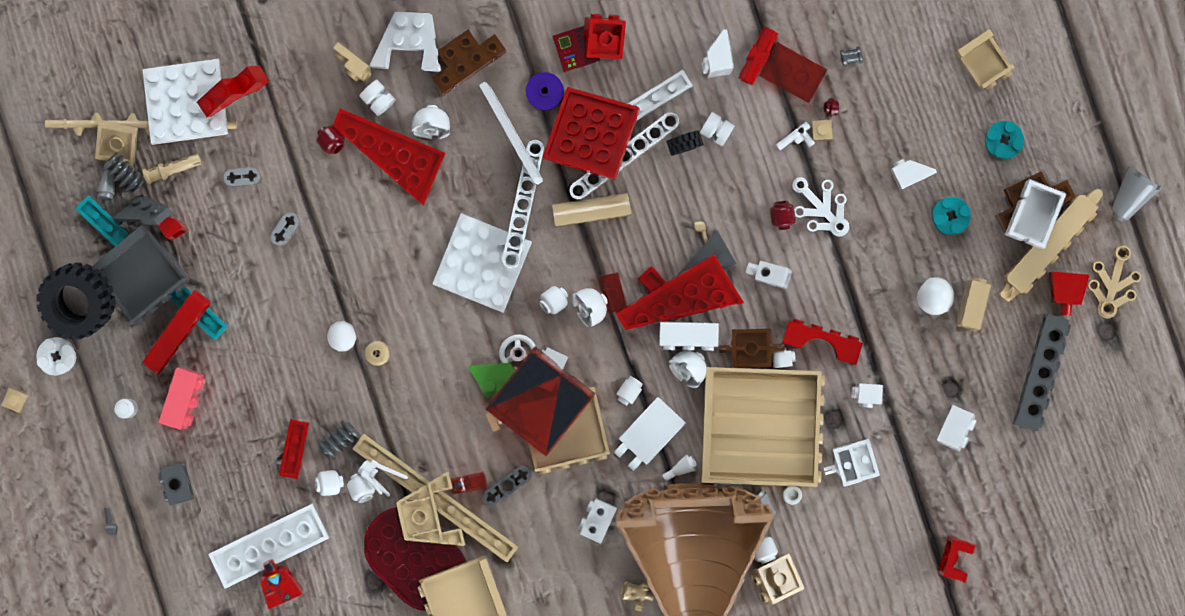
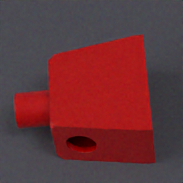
[1049,272,1089,316]

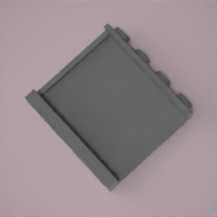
[92,225,189,327]

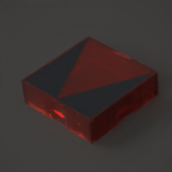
[485,346,595,456]

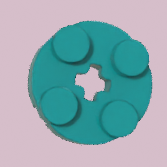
[985,121,1024,160]
[932,197,971,235]

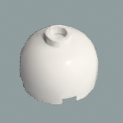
[412,105,450,139]
[572,288,608,327]
[669,350,707,388]

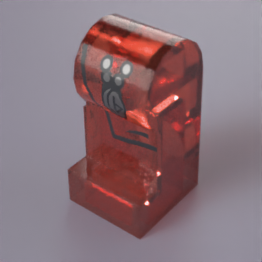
[451,471,488,494]

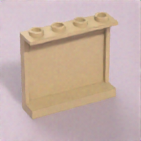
[519,387,610,474]
[418,555,507,616]

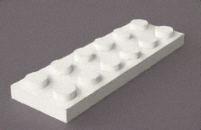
[208,503,329,588]

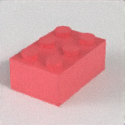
[158,367,206,430]

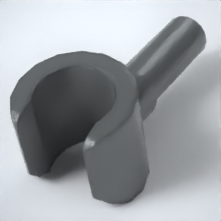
[104,508,118,535]

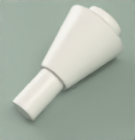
[663,454,697,481]

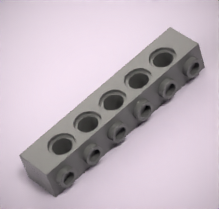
[1013,314,1071,431]

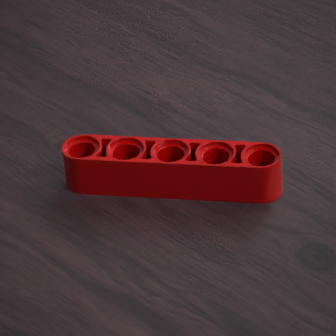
[142,290,211,375]

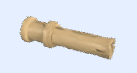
[142,153,202,186]

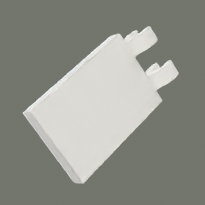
[614,397,686,471]

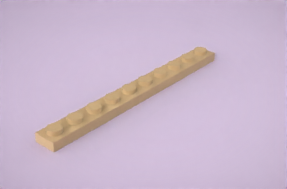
[353,433,519,562]

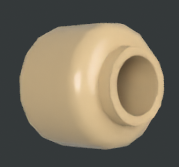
[365,341,390,366]

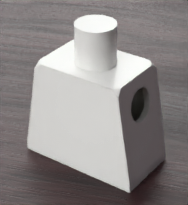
[746,261,792,290]

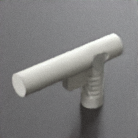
[776,122,815,151]

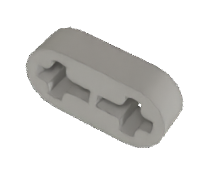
[223,167,261,187]
[271,213,300,246]

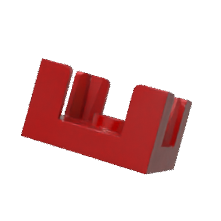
[938,536,976,583]

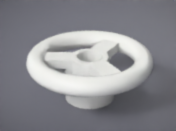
[499,335,537,372]

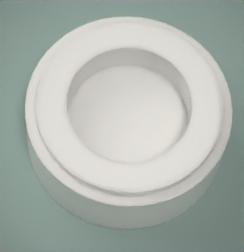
[782,486,802,505]

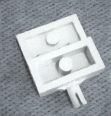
[823,439,880,487]

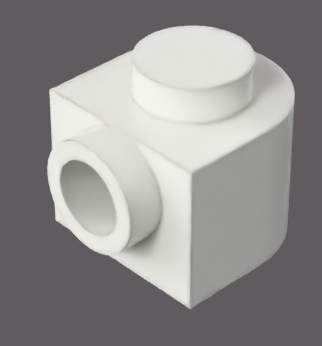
[772,348,796,369]

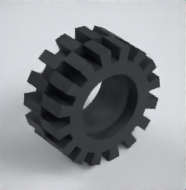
[666,130,704,156]

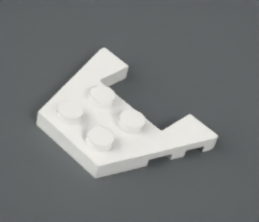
[370,12,440,72]

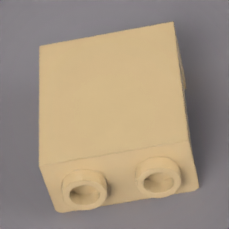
[955,29,1015,91]

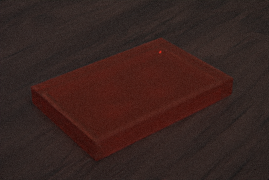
[759,42,828,104]

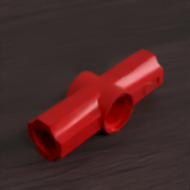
[738,27,778,86]

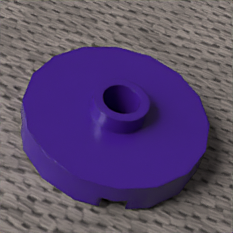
[526,72,564,110]

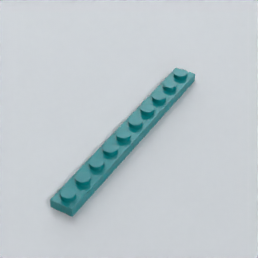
[76,195,229,340]

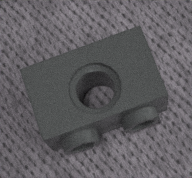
[158,462,195,506]

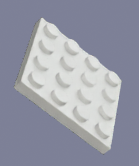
[143,59,228,145]
[433,213,532,313]

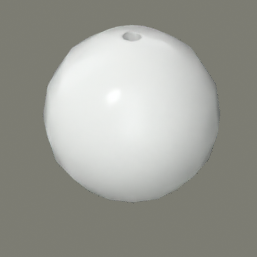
[916,277,954,315]

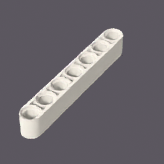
[570,113,679,200]
[502,140,544,271]

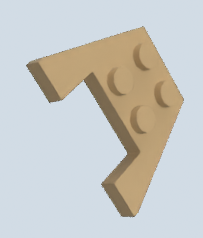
[396,471,465,546]

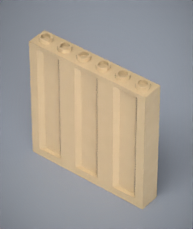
[701,367,825,487]

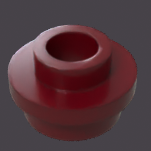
[823,98,839,117]

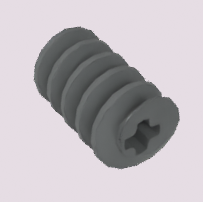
[102,151,145,193]
[317,420,360,460]

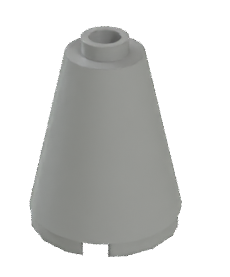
[1111,166,1162,222]

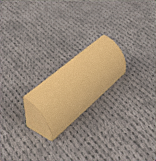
[552,193,631,227]

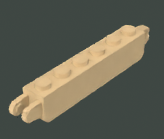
[999,189,1103,302]

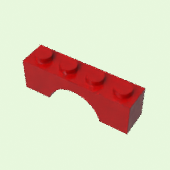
[781,318,863,365]

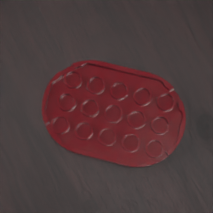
[364,507,466,611]

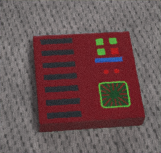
[552,26,600,73]

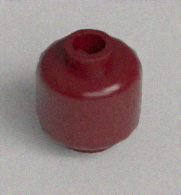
[316,126,345,154]
[770,201,796,230]

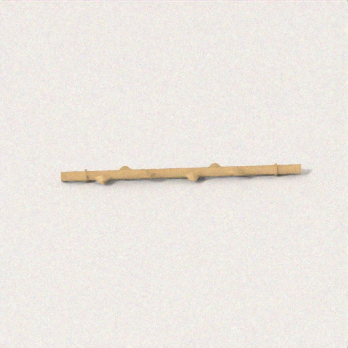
[45,113,237,136]

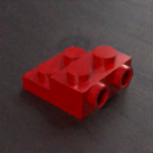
[583,14,626,59]

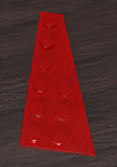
[332,108,446,206]
[616,254,744,330]

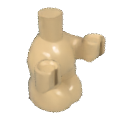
[621,581,654,611]

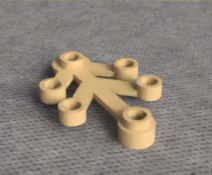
[1087,245,1142,318]

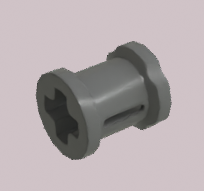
[840,46,863,67]

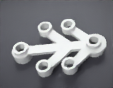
[792,177,849,236]

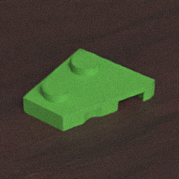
[468,362,516,399]

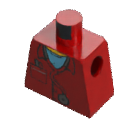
[260,559,303,609]

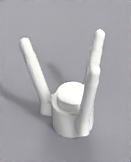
[358,459,408,497]

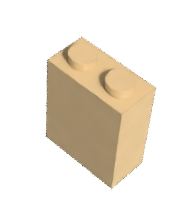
[956,278,991,330]

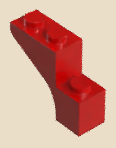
[197,65,270,118]

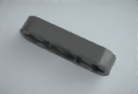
[483,466,532,506]

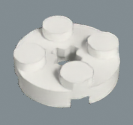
[36,337,76,376]

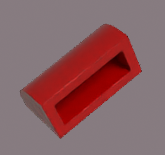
[157,217,189,241]

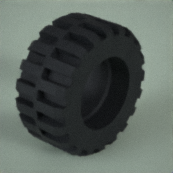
[36,262,115,340]

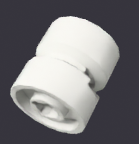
[359,80,396,116]
[700,112,735,147]

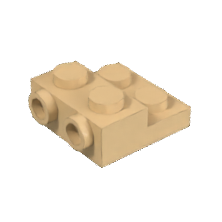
[333,42,372,83]
[751,553,805,605]

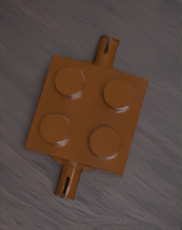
[719,328,785,368]

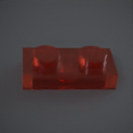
[600,272,627,314]

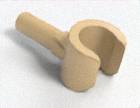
[694,221,708,243]

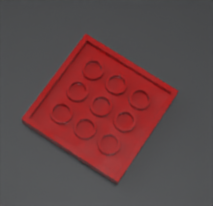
[542,87,640,180]

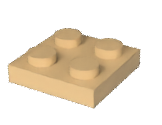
[95,121,138,166]

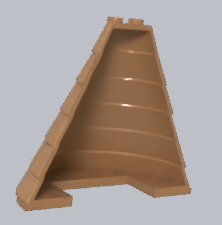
[616,482,774,616]

